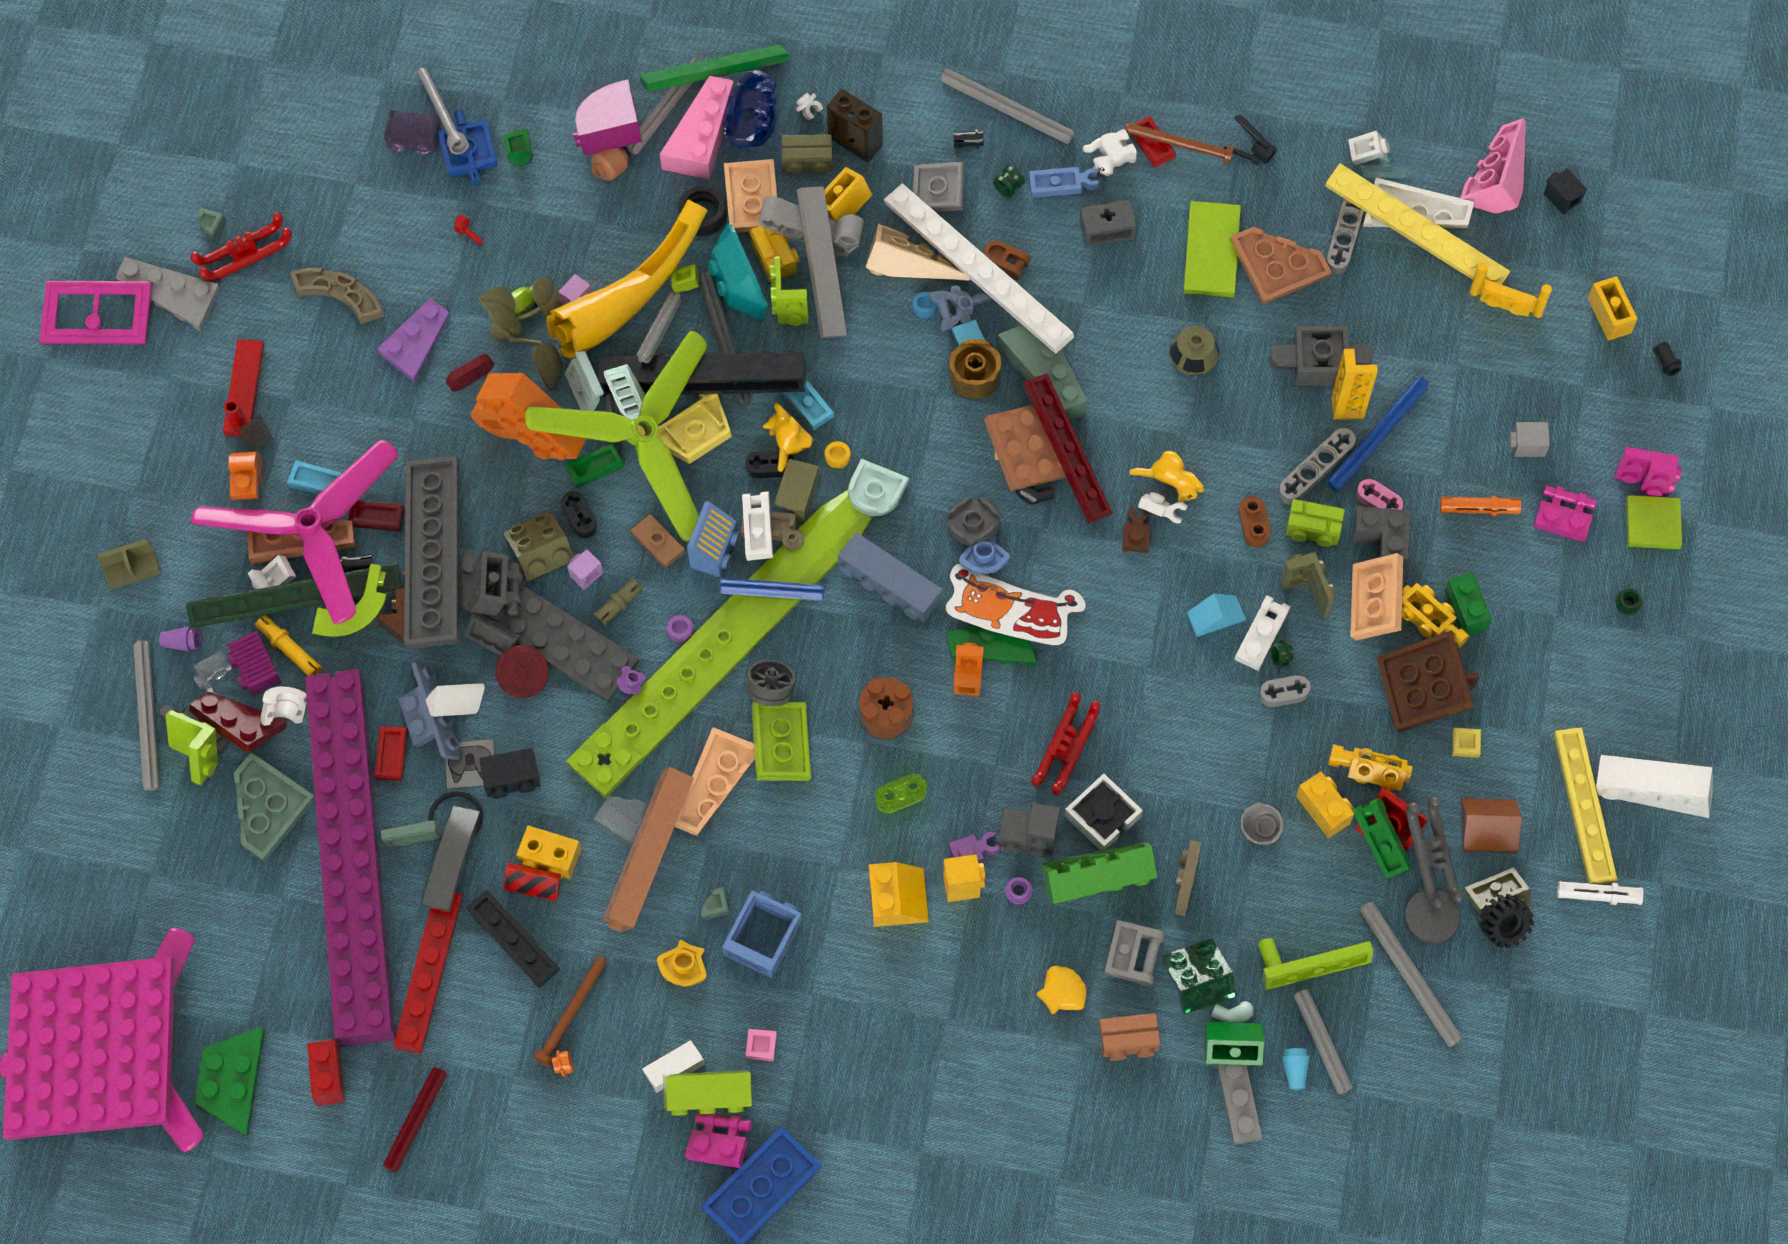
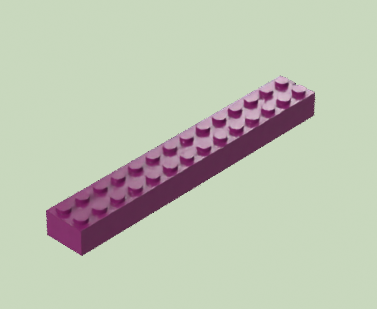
[305,669,396,1047]

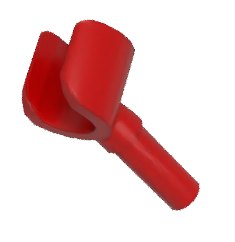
[454,215,484,245]

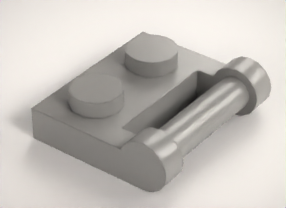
[1104,920,1165,987]

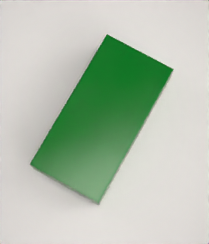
[565,443,624,488]

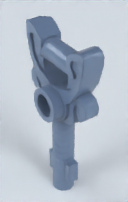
[928,285,996,332]

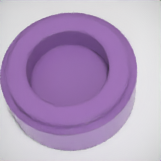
[667,615,694,643]

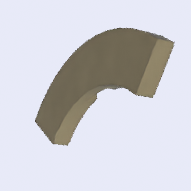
[290,268,385,324]

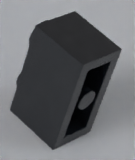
[479,747,541,798]

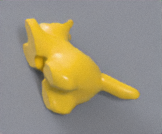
[762,403,813,472]
[1129,451,1204,502]

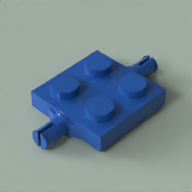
[438,110,498,186]

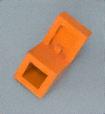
[228,451,263,500]
[953,643,984,696]

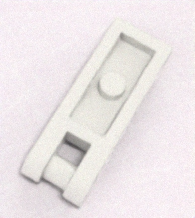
[742,491,773,561]
[1234,595,1291,671]

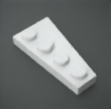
[1363,178,1474,228]

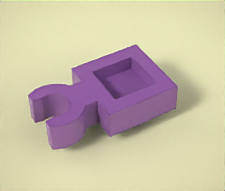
[949,832,1000,863]

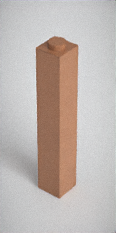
[602,767,694,933]

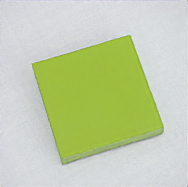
[1626,495,1682,550]

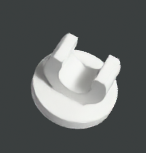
[796,93,823,120]

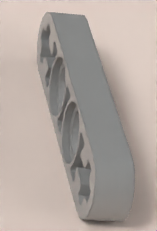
[1326,199,1364,275]
[1278,428,1356,504]

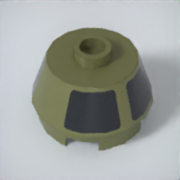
[1169,326,1220,376]

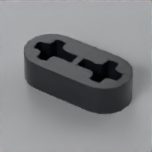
[745,451,794,478]
[561,491,597,538]

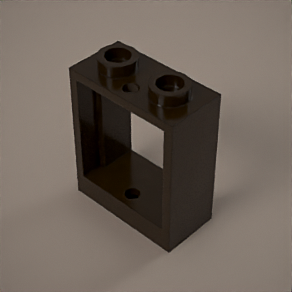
[827,88,883,163]

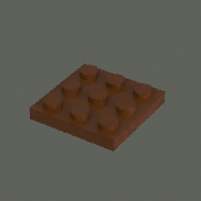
[1377,630,1475,733]

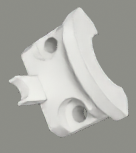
[260,686,307,726]

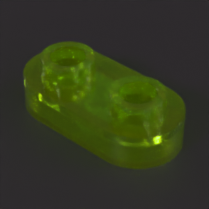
[875,774,927,813]

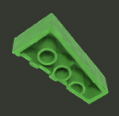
[1040,842,1157,904]

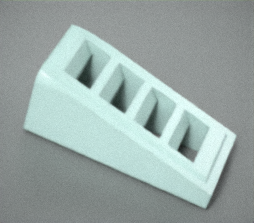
[604,364,645,419]

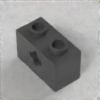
[1079,200,1136,247]

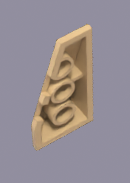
[865,224,970,280]

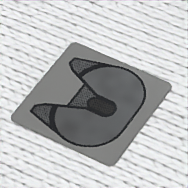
[446,739,494,788]

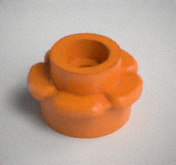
[552,1050,574,1077]

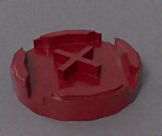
[495,645,549,699]

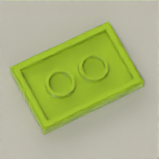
[751,701,811,781]

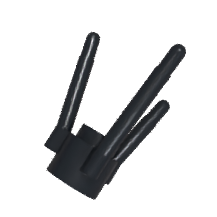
[1224,114,1278,165]

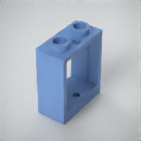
[722,890,802,979]

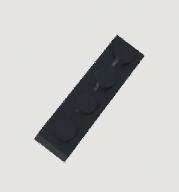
[466,890,560,988]

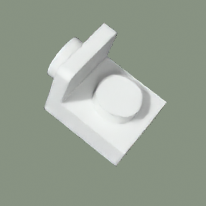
[1348,131,1390,165]

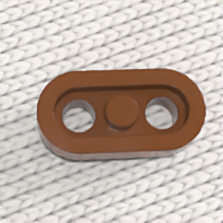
[1238,496,1271,548]

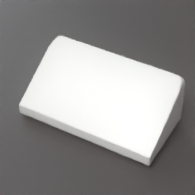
[425,683,485,717]
[642,1040,705,1093]

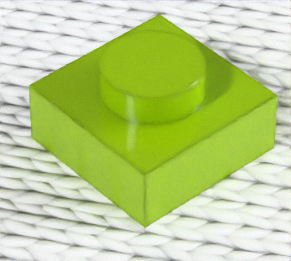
[671,264,699,293]

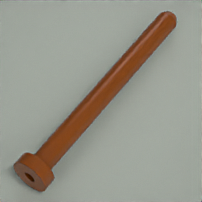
[1125,123,1234,164]
[533,956,606,1067]

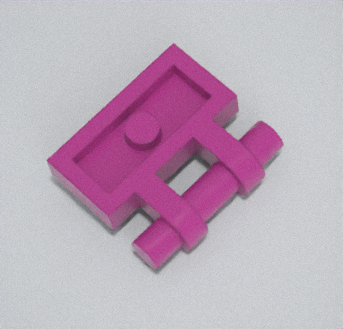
[1534,485,1597,542]
[685,1112,752,1168]

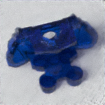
[722,71,777,149]

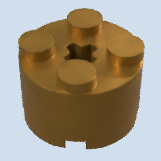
[949,339,1001,399]

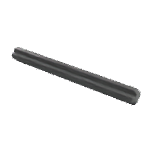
[699,271,751,406]

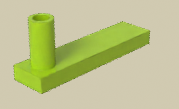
[1258,938,1374,990]

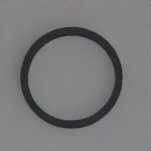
[428,791,483,840]

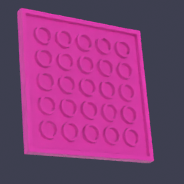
[3,956,175,1140]

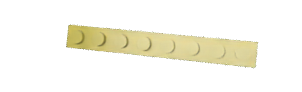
[1325,163,1510,285]

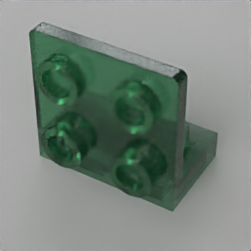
[1161,939,1237,1014]

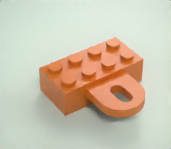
[471,373,587,460]

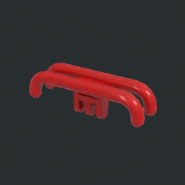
[190,212,292,281]
[1031,692,1101,796]

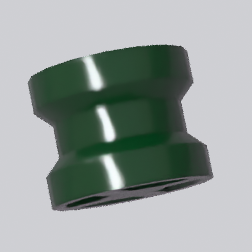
[993,166,1025,198]

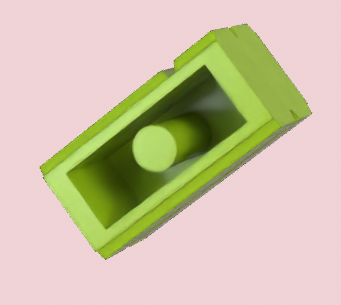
[1285,499,1345,547]

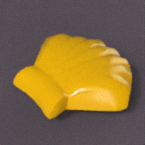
[657,940,707,987]
[1036,966,1086,1015]

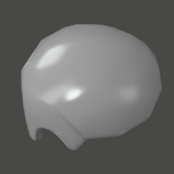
[1241,803,1284,846]

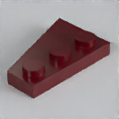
[189,692,287,753]

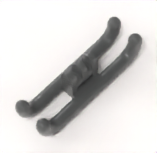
[1406,796,1464,909]

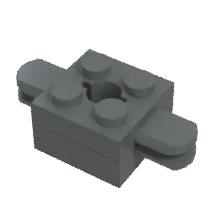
[1269,326,1374,386]

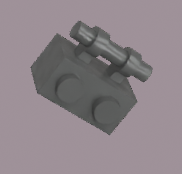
[471,551,523,616]

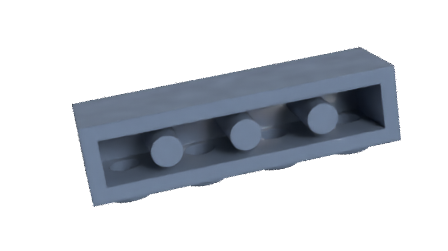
[838,532,943,623]

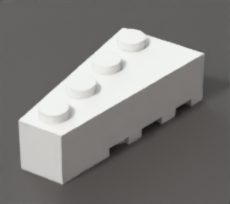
[1596,755,1713,818]

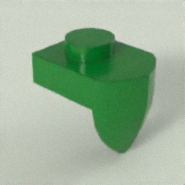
[502,129,534,167]

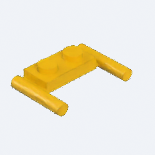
[1469,262,1552,318]

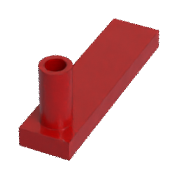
[223,339,264,437]

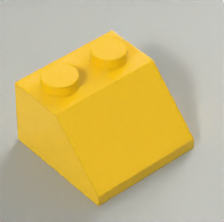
[869,862,929,927]

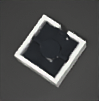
[1064,774,1143,851]

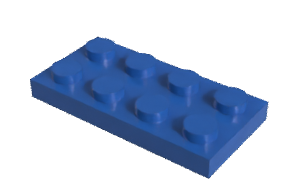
[700,1126,822,1244]

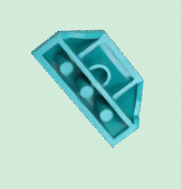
[707,223,768,321]

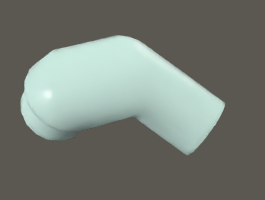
[1211,1001,1254,1023]

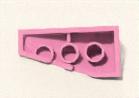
[1461,118,1526,214]

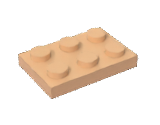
[724,159,777,233]
[1350,553,1403,640]

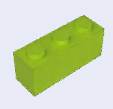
[663,1070,752,1116]

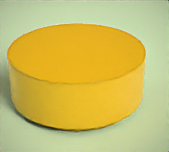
[825,441,851,469]

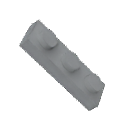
[1216,1064,1262,1145]

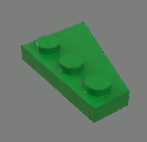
[946,625,1036,666]

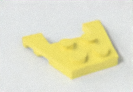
[632,394,732,464]

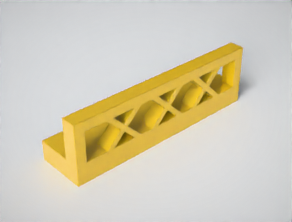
[1331,349,1378,420]

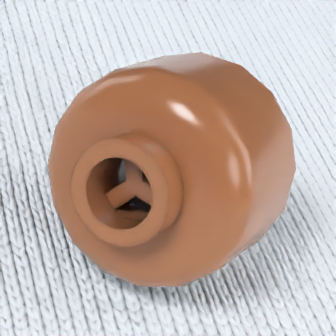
[591,147,628,181]

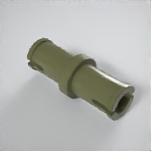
[593,578,643,626]

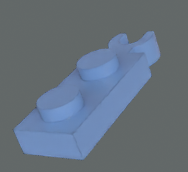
[1029,167,1099,198]

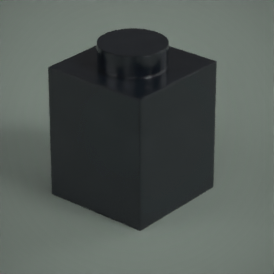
[1543,168,1587,215]

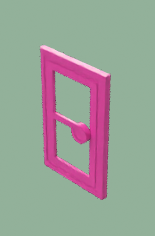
[39,281,152,345]

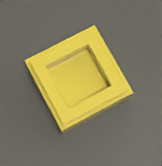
[1452,728,1481,758]

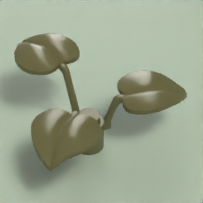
[478,277,563,390]

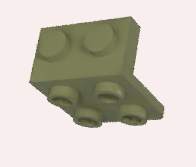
[504,512,574,582]
[1279,552,1336,619]

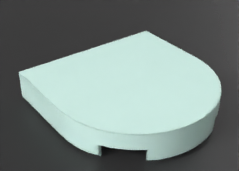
[848,459,909,516]

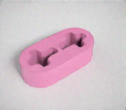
[1356,479,1403,510]

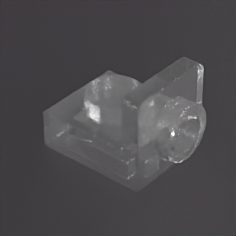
[193,651,232,694]

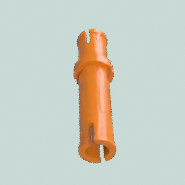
[1440,495,1521,516]

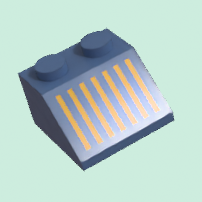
[687,501,740,577]

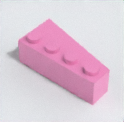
[660,76,735,180]

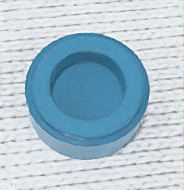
[912,292,937,318]

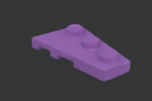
[377,298,450,383]

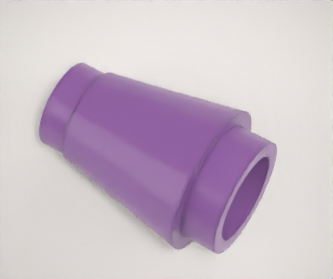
[159,626,202,652]

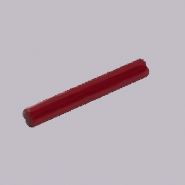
[383,1067,447,1172]

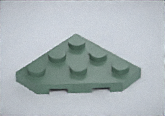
[234,752,315,863]

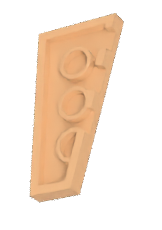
[675,727,755,836]

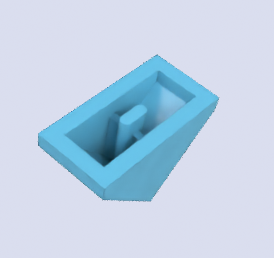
[1187,593,1246,637]

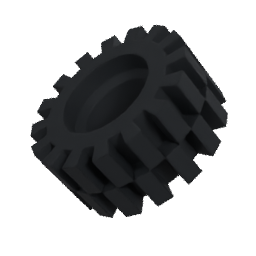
[1479,894,1534,948]

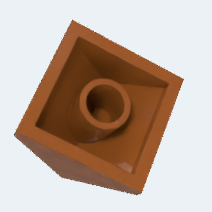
[1461,798,1522,853]

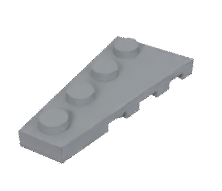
[115,257,220,332]

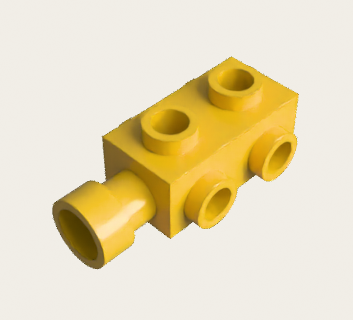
[1402,583,1470,649]
[1328,744,1412,790]

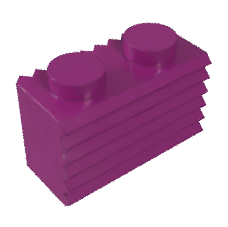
[226,631,282,696]

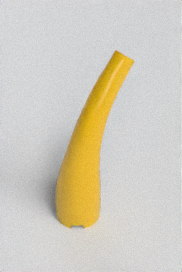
[546,200,708,359]

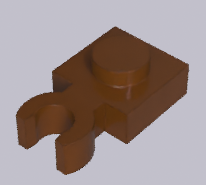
[1122,506,1151,553]

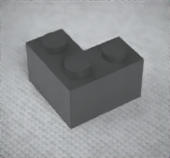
[1352,506,1410,571]
[998,803,1060,858]

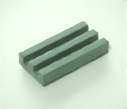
[381,820,441,848]

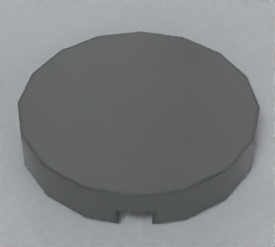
[947,498,1000,546]
[1404,890,1460,945]

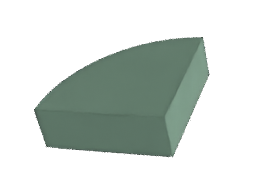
[198,207,225,240]
[701,886,729,921]

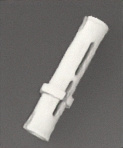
[1557,881,1643,905]

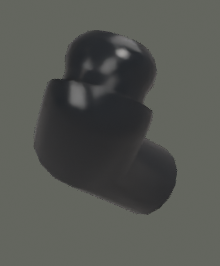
[1016,486,1054,505]

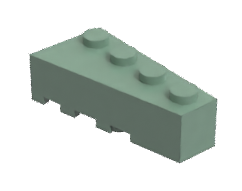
[997,325,1087,421]

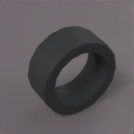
[678,186,726,236]

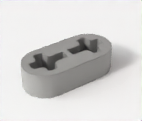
[1259,675,1311,707]

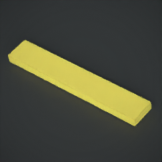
[1554,727,1617,885]

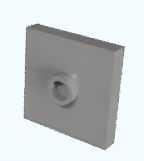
[913,162,965,212]

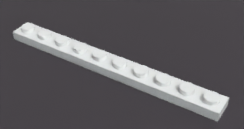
[884,183,1074,354]

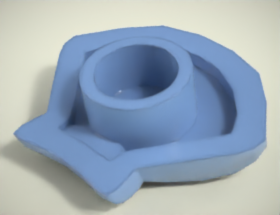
[959,536,1010,574]

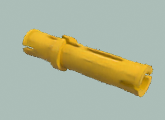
[255,615,322,676]

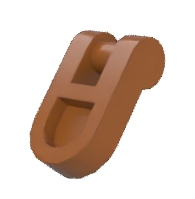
[983,241,1031,280]

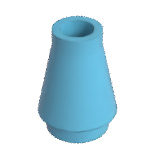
[1282,1048,1310,1090]

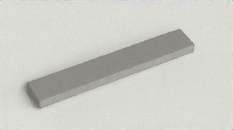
[797,186,847,339]

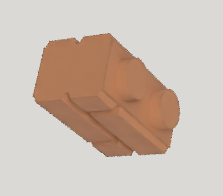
[1099,1013,1160,1061]

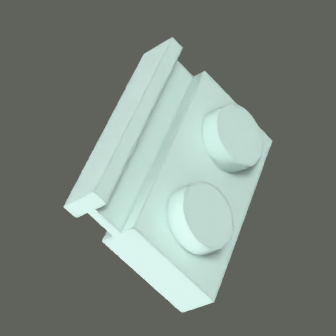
[564,351,604,411]

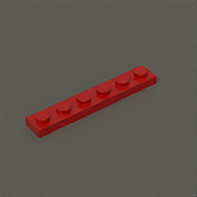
[393,893,463,1054]

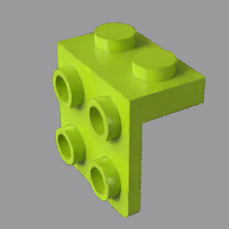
[770,256,808,326]
[166,710,218,785]

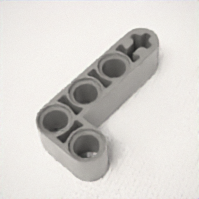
[758,196,864,257]

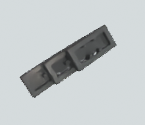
[422,806,481,912]

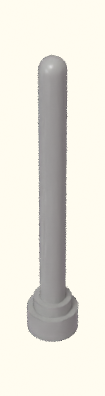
[418,68,469,155]

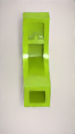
[312,564,388,637]

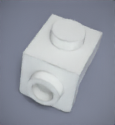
[248,555,296,589]

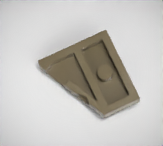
[1174,840,1201,917]

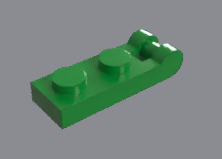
[1354,798,1413,879]

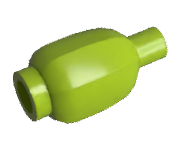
[511,285,535,318]

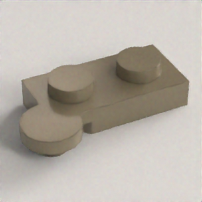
[740,512,804,551]

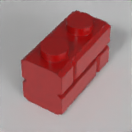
[307,1039,345,1106]

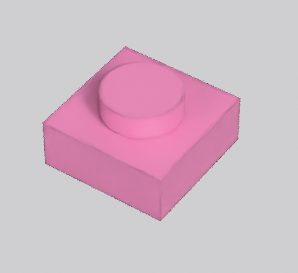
[745,1029,777,1062]

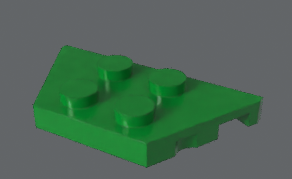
[194,1027,265,1136]

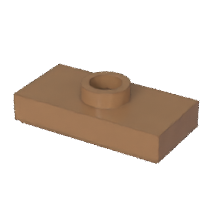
[630,514,685,569]

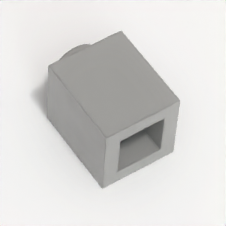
[1508,422,1550,457]

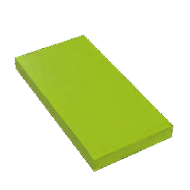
[1183,201,1241,298]

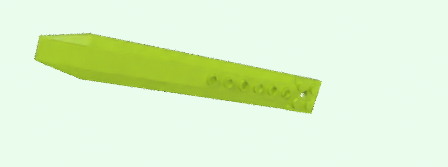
[566,489,874,798]

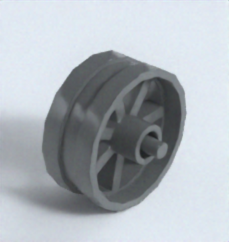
[746,660,795,707]

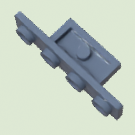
[399,661,461,761]

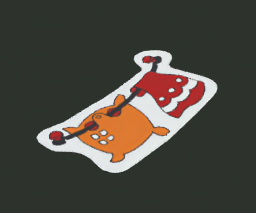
[946,564,1086,645]

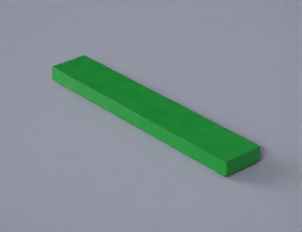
[639,44,788,92]

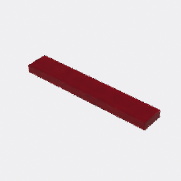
[1023,373,1113,524]

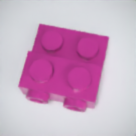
[1614,447,1682,497]

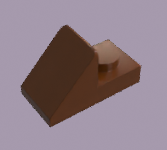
[376,588,405,644]

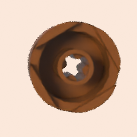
[859,677,913,739]

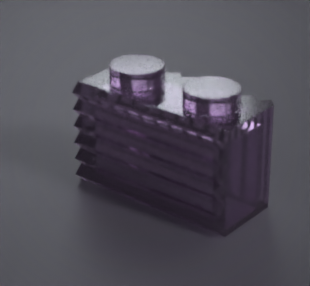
[384,110,442,154]

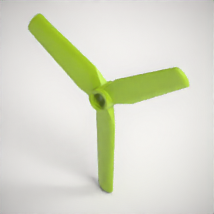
[525,331,707,542]

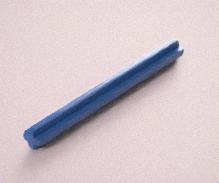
[1328,376,1429,492]

